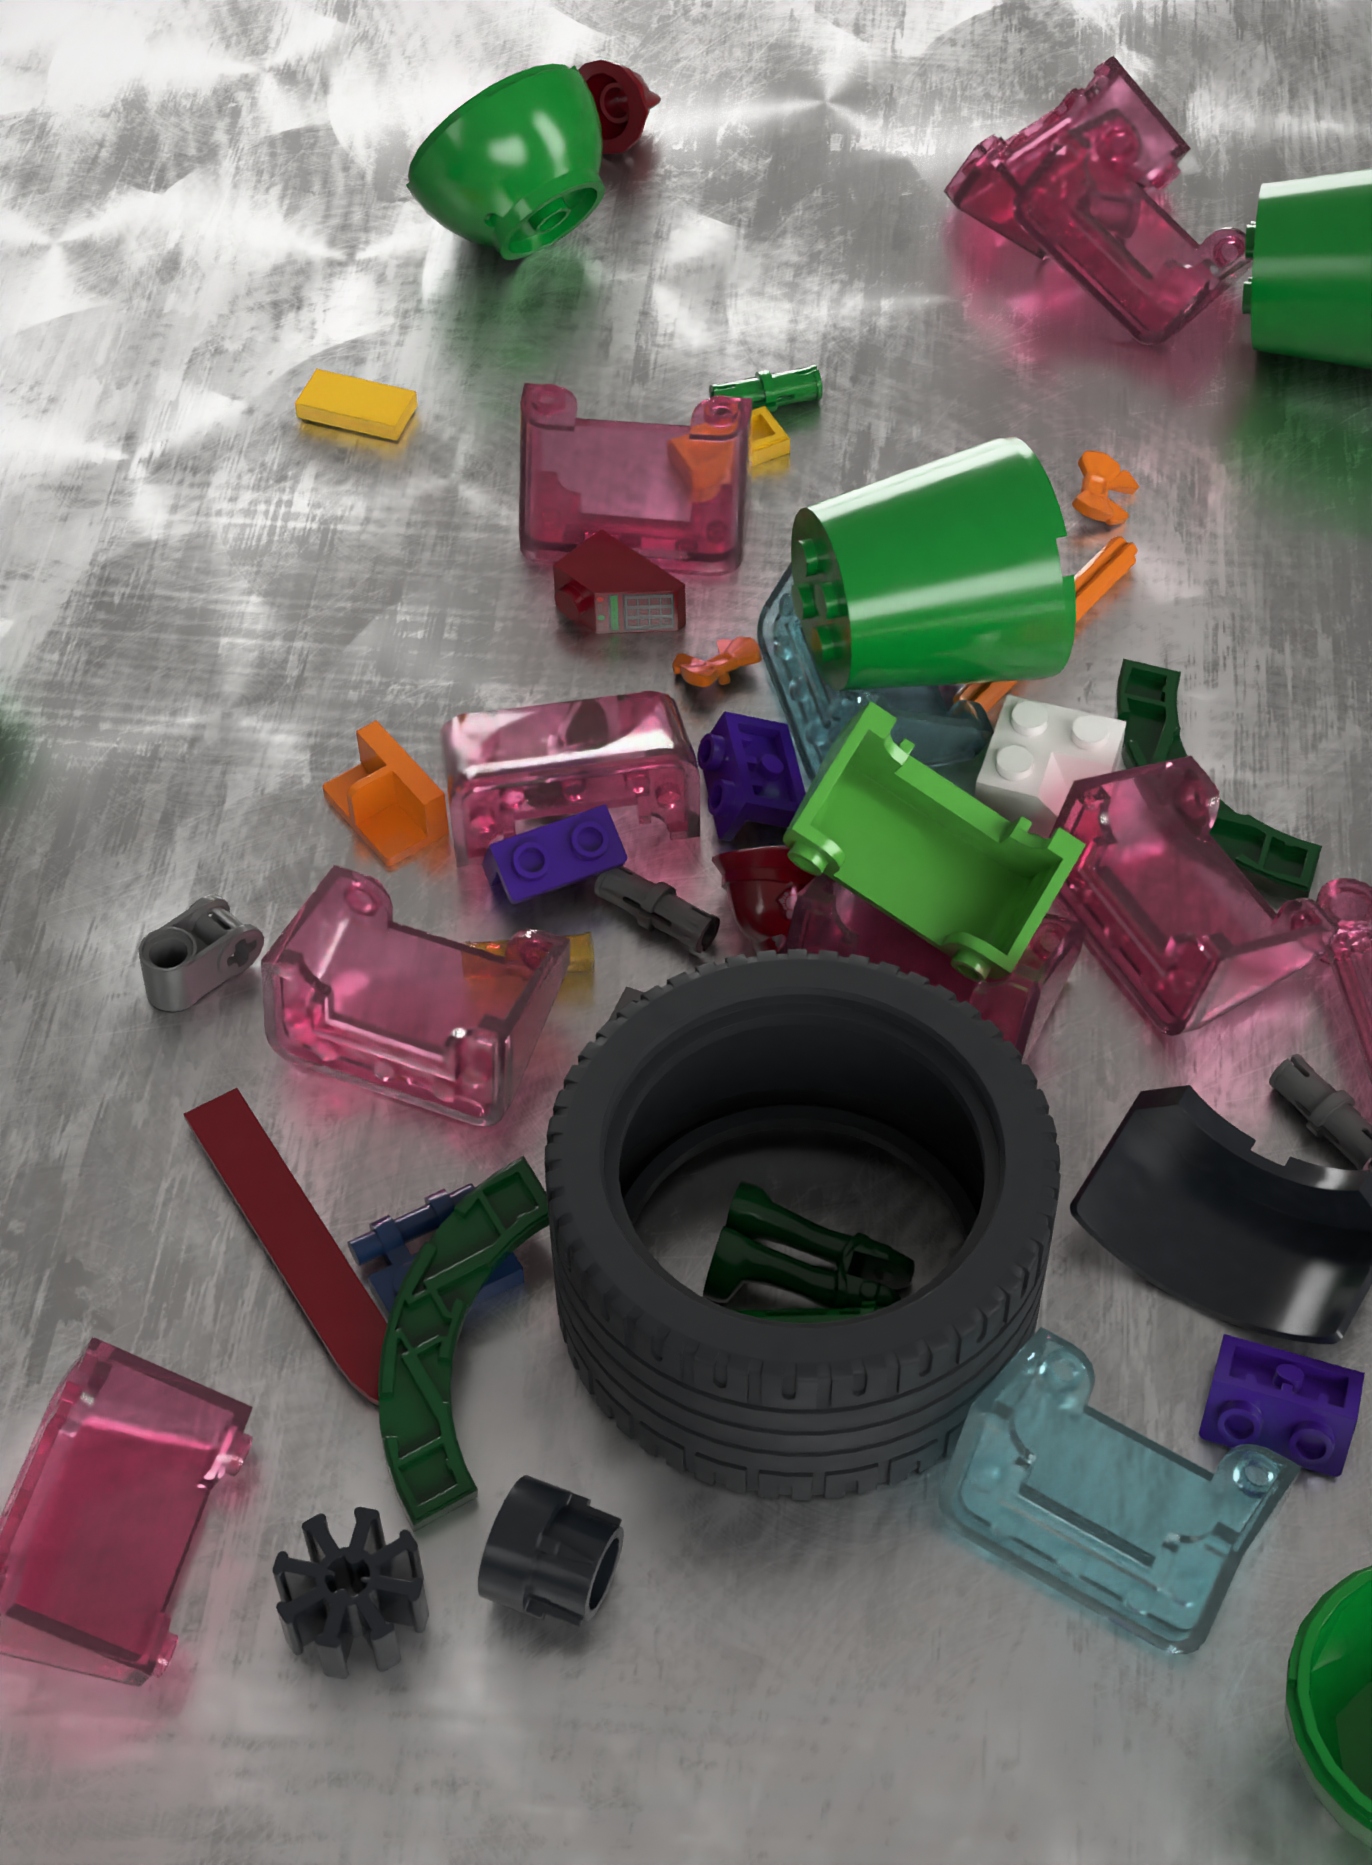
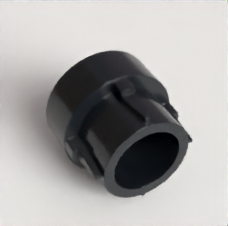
[478,1475,624,1627]

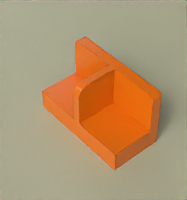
[322,720,449,866]

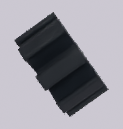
[272,1507,429,1679]

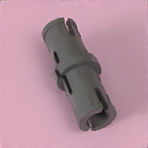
[594,866,720,953]
[1269,1054,1372,1170]

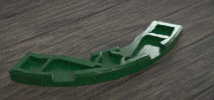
[1114,658,1322,906]
[378,1155,549,1532]

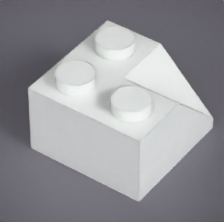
[974,694,1126,859]

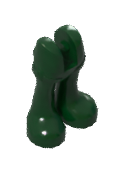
[702,1180,915,1309]

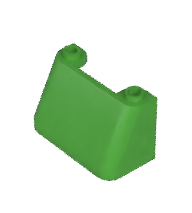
[783,701,1086,983]

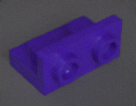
[697,711,806,841]
[481,804,627,904]
[1199,1334,1365,1477]

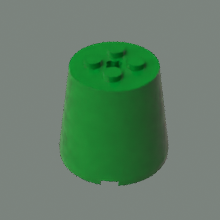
[1242,168,1372,370]
[791,437,1076,691]

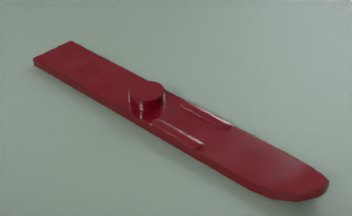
[183,1088,387,1406]

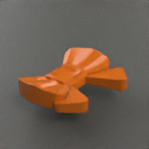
[1072,451,1139,526]
[672,637,762,687]

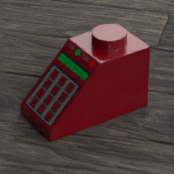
[553,528,686,634]

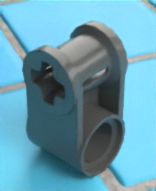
[138,894,264,1012]

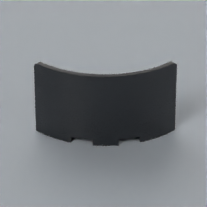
[1070,1085,1372,1344]

